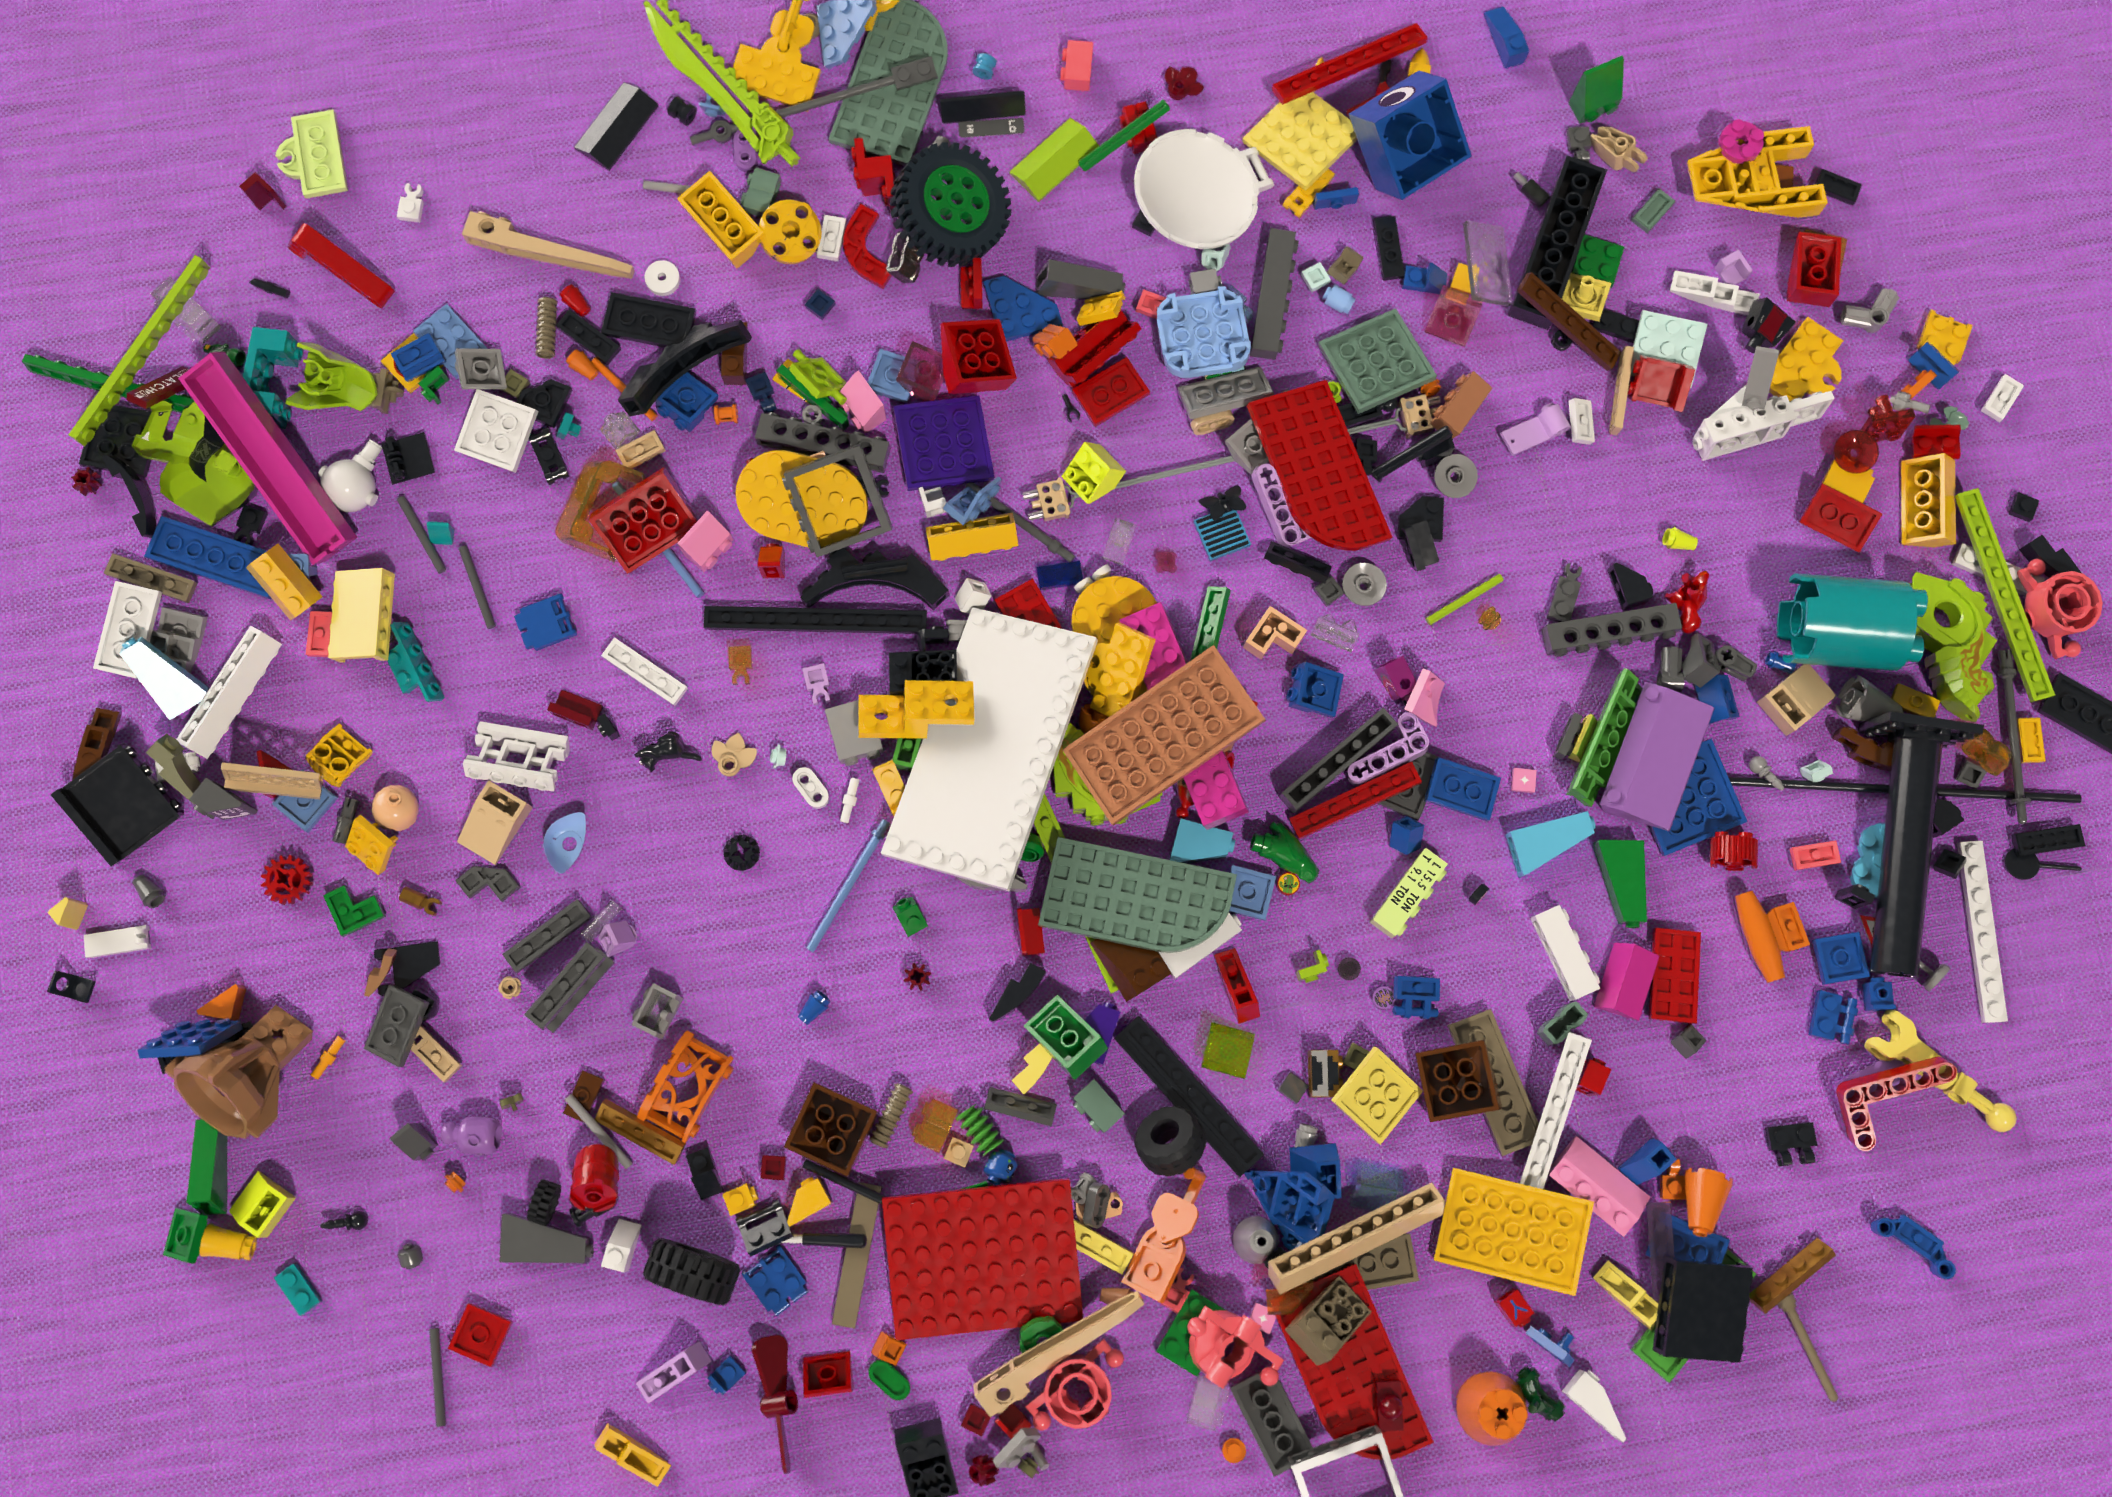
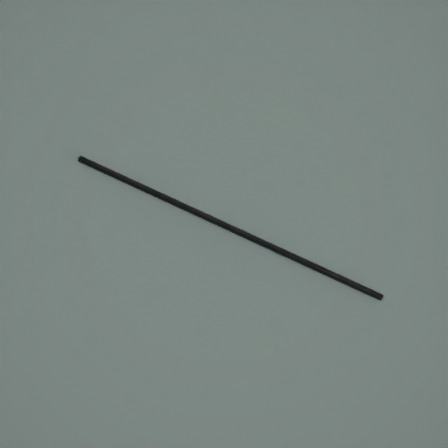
[1729,777,2082,803]

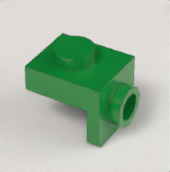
[418,366,449,405]
[892,897,928,937]

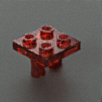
[1856,395,1915,444]

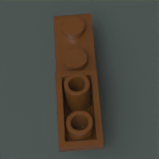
[72,708,121,780]
[1832,727,1894,771]

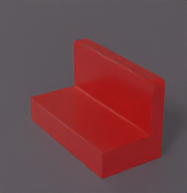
[1017,908,1045,956]

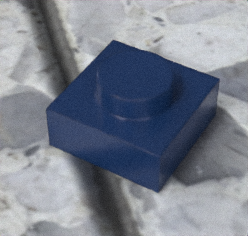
[805,289,836,320]

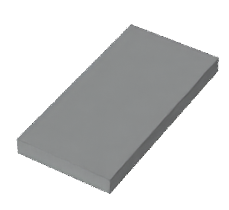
[1178,367,1274,420]

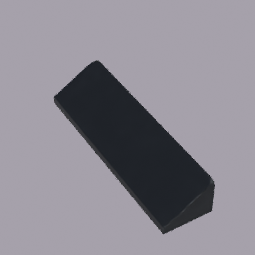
[940,91,1026,124]

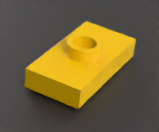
[1891,683,1941,718]
[2017,717,2046,763]

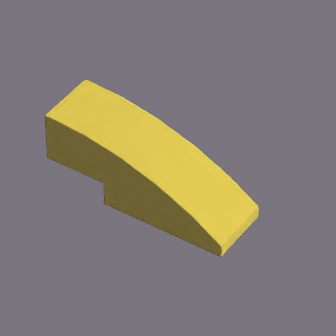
[1012,1044,1052,1095]
[1593,1261,1658,1331]

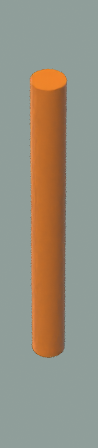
[591,357,658,421]

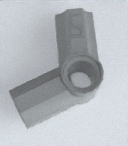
[1840,288,1900,333]

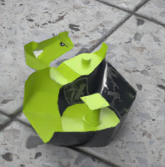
[132,401,258,526]

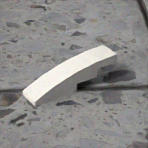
[1670,271,1760,315]

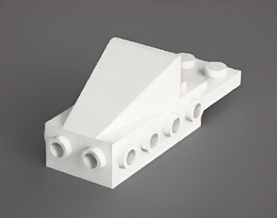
[1693,385,1834,461]

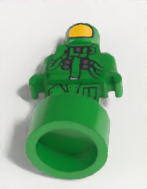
[203,344,246,367]

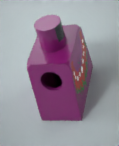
[1374,656,1416,707]

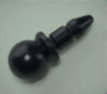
[320,1211,368,1231]

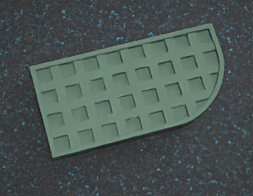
[828,0,948,166]
[1038,837,1237,953]

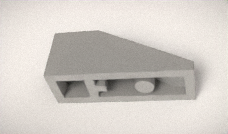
[1742,346,1779,409]

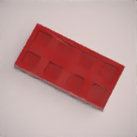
[994,578,1062,629]
[1649,928,1701,1024]

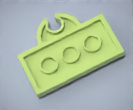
[276,110,348,199]

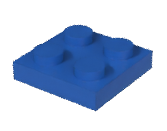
[1812,932,1870,985]

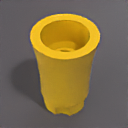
[200,1223,257,1260]

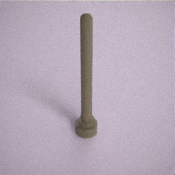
[1777,1292,1838,1402]

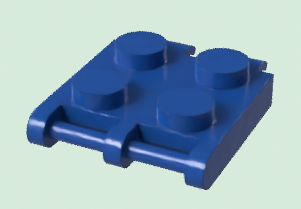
[514,594,577,651]
[741,1245,808,1316]

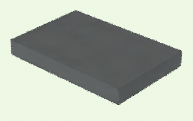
[1378,747,1438,821]
[363,984,429,1067]

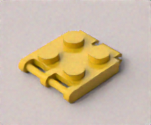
[1916,309,1973,365]
[1822,455,1875,503]

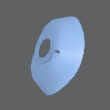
[543,812,586,874]

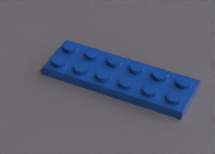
[144,516,271,600]

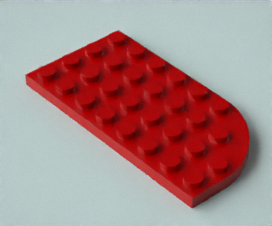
[1247,380,1393,551]
[1269,1263,1434,1460]

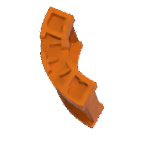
[637,1030,734,1143]

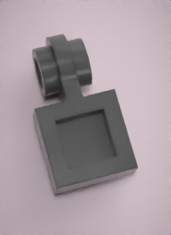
[1566,126,1591,163]

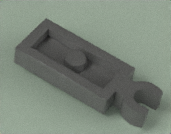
[1546,563,1582,622]

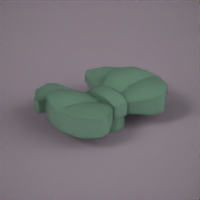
[1929,406,1969,430]

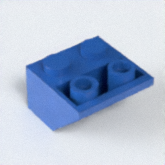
[1289,1143,1342,1199]

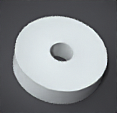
[645,260,680,296]

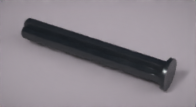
[1372,426,1453,482]

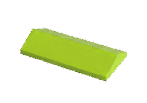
[1009,118,1099,202]

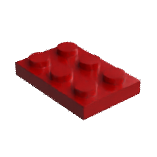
[1072,357,1150,427]
[1799,483,1883,553]

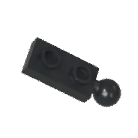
[1338,398,1398,428]

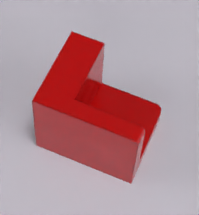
[995,1403,1032,1439]

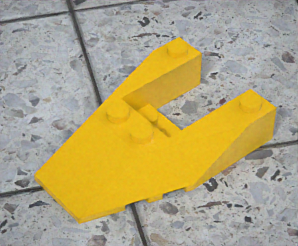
[1687,126,1828,218]

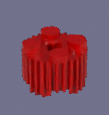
[1710,831,1758,871]

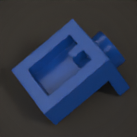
[707,1355,747,1395]

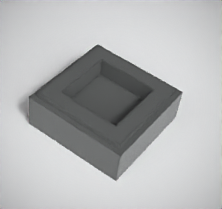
[1313,576,1344,607]

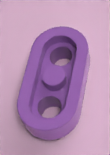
[733,130,757,172]

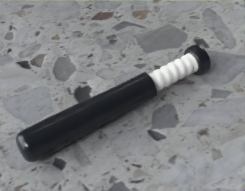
[777,1233,867,1248]

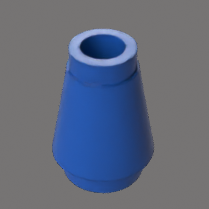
[798,990,831,1025]

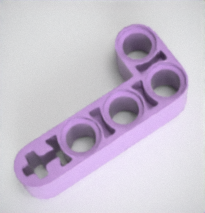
[1252,464,1312,547]
[1347,712,1429,786]

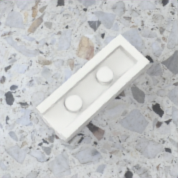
[84,925,151,958]

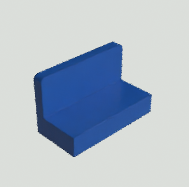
[1908,341,1959,389]
[1694,675,1740,724]

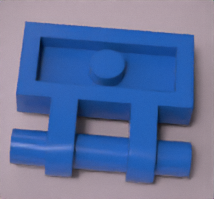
[1392,976,1440,1019]
[1808,990,1858,1045]

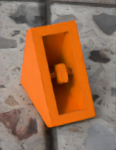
[196,984,246,1021]

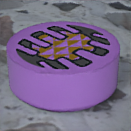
[1372,986,1396,1010]

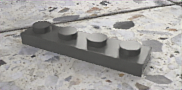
[502,899,592,973]

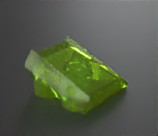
[1201,1022,1255,1079]

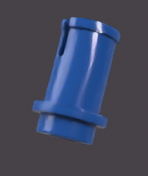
[1765,652,1796,674]

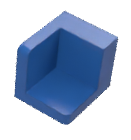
[1389,816,1425,855]

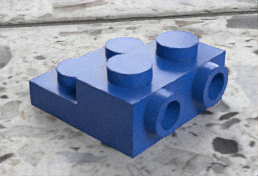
[656,372,718,432]
[1286,662,1344,718]

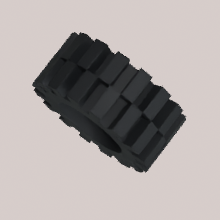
[527,1179,561,1226]

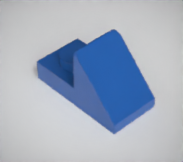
[1402,262,1448,295]

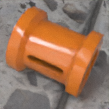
[714,404,739,425]

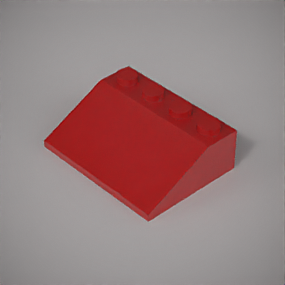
[589,467,698,574]

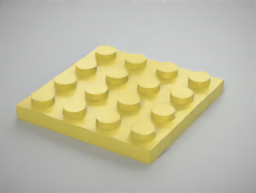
[1243,92,1358,191]

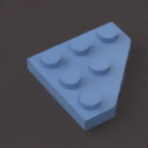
[816,0,877,69]

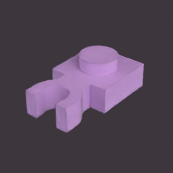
[802,663,831,706]

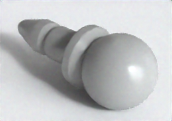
[1749,756,1784,791]

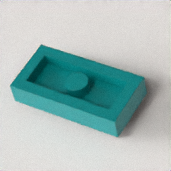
[274,1263,322,1316]

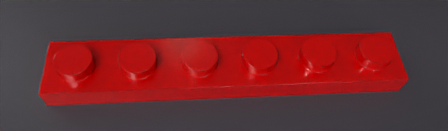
[1289,762,1422,840]

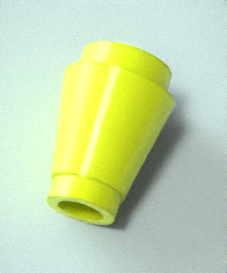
[1662,527,1698,550]

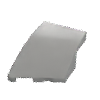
[150,607,207,673]

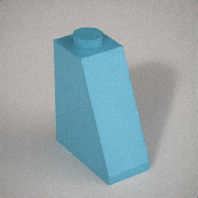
[1169,819,1236,864]

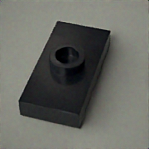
[1815,169,1862,206]

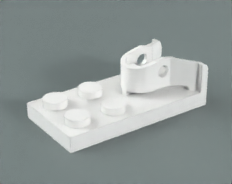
[93,581,162,679]

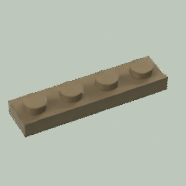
[104,553,198,604]

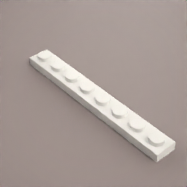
[1957,841,2008,1023]
[1519,1032,1592,1189]

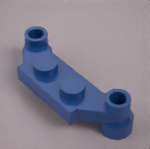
[1870,1215,1956,1279]

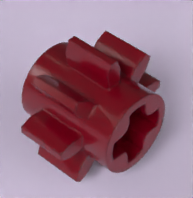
[71,467,102,496]
[903,963,932,991]
[969,1454,999,1486]

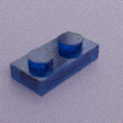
[1036,561,1083,590]

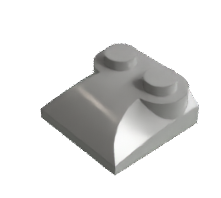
[455,348,507,389]

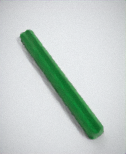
[1078,100,1170,171]

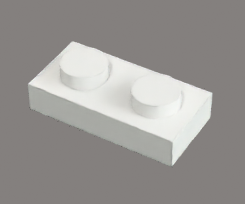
[817,215,846,262]
[1981,374,2024,422]
[1569,398,1595,445]

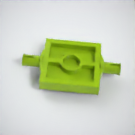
[789,349,847,405]

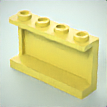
[328,568,395,663]

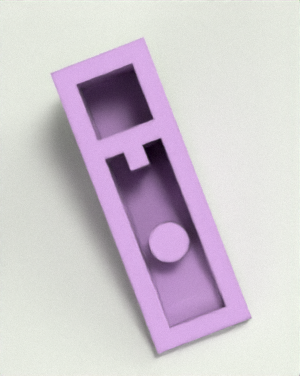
[636,1341,712,1403]

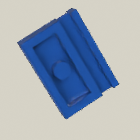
[390,333,446,383]

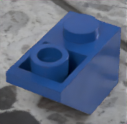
[1618,1138,1677,1185]

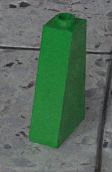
[1593,840,1647,928]
[186,1119,227,1215]

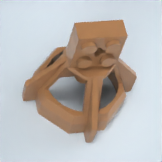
[165,1005,313,1139]

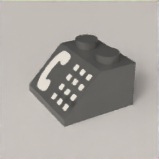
[189,778,258,820]

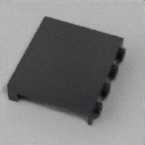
[50,743,184,867]
[1652,1256,1753,1363]

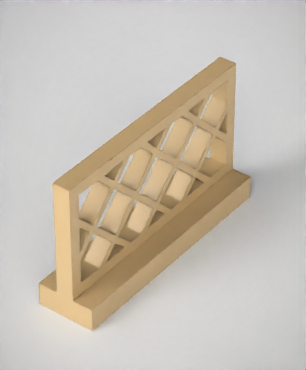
[221,762,324,800]

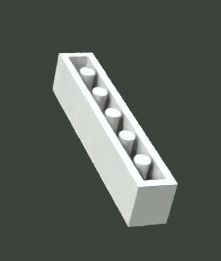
[176,626,282,759]

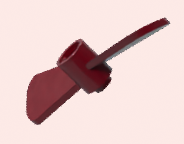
[752,1335,798,1474]

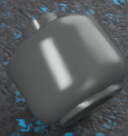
[397,1243,423,1269]

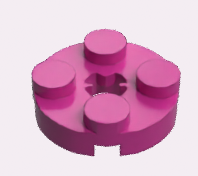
[1718,119,1764,164]

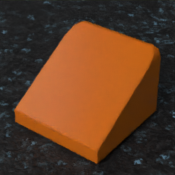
[871,1331,907,1366]

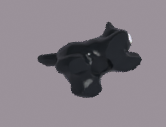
[634,731,702,772]

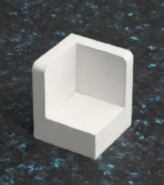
[919,487,946,518]
[955,578,992,614]

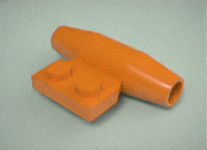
[1735,890,1810,983]

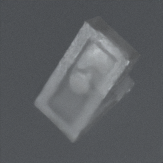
[1102,518,1136,565]

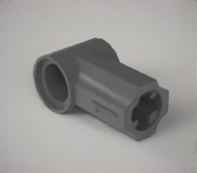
[1657,647,1684,692]

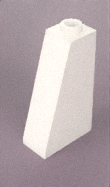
[1158,913,1242,980]

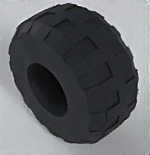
[1134,1106,1207,1176]

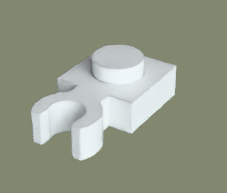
[397,183,424,223]

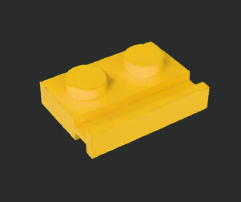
[1076,291,1126,326]

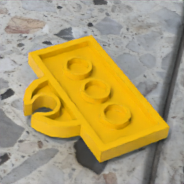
[1769,316,1843,402]
[1086,623,1156,717]

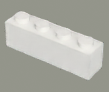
[1530,905,1600,1001]

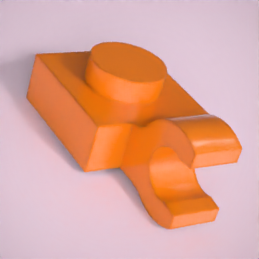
[1660,1159,1686,1199]

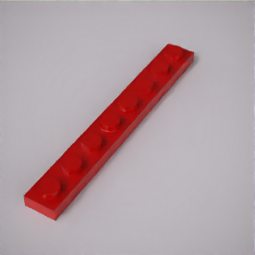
[1272,23,1428,105]

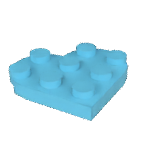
[1850,823,1885,899]

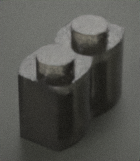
[886,232,925,283]

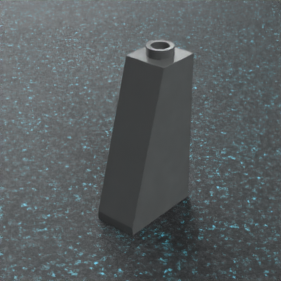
[1035,259,1125,299]
[499,1214,594,1263]

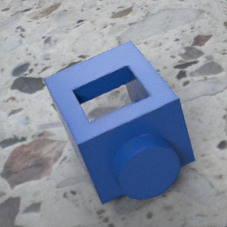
[1862,977,1896,1011]

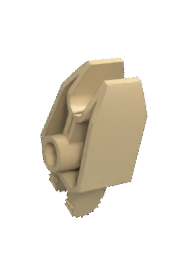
[1591,127,1648,172]

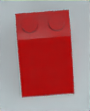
[1787,232,1841,307]

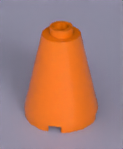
[1684,1168,1733,1237]

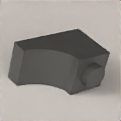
[1682,633,1720,688]

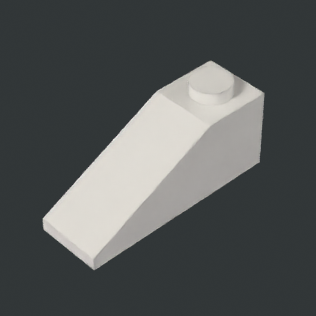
[1562,1369,1626,1442]

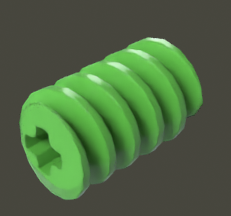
[955,1104,1004,1156]

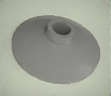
[1434,454,1478,498]
[1342,563,1387,606]

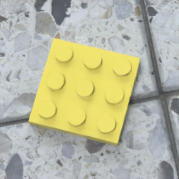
[1331,1046,1423,1145]

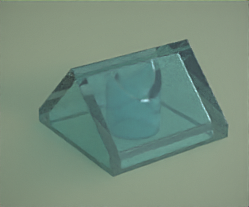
[1349,1160,1403,1211]

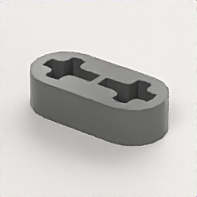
[1083,1182,1110,1229]

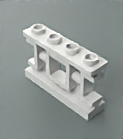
[463,721,570,792]

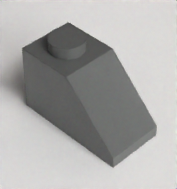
[389,1123,438,1161]

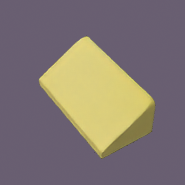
[1568,714,1597,763]
[48,897,88,930]

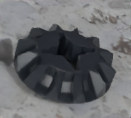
[723,834,760,871]

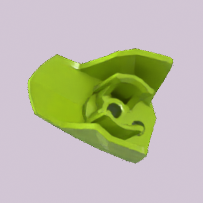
[285,342,378,411]

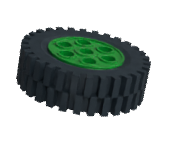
[890,142,1011,267]

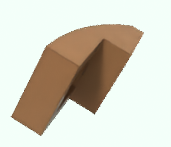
[364,948,397,997]

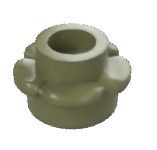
[1017,1456,1039,1479]

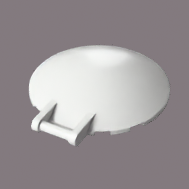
[1134,129,1275,249]

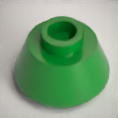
[1021,833,1044,862]

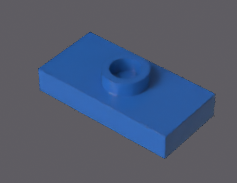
[1313,187,1359,210]

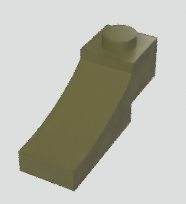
[146,733,201,805]

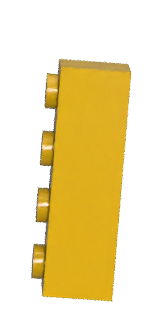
[925,513,1018,561]

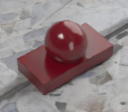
[1376,1380,1404,1431]

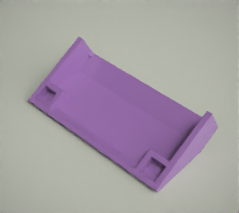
[1600,682,1715,831]

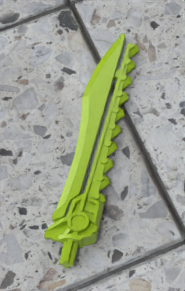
[644,0,801,167]

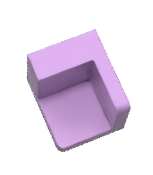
[1714,250,1752,285]

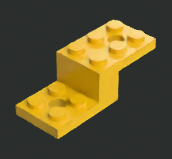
[858,680,974,739]

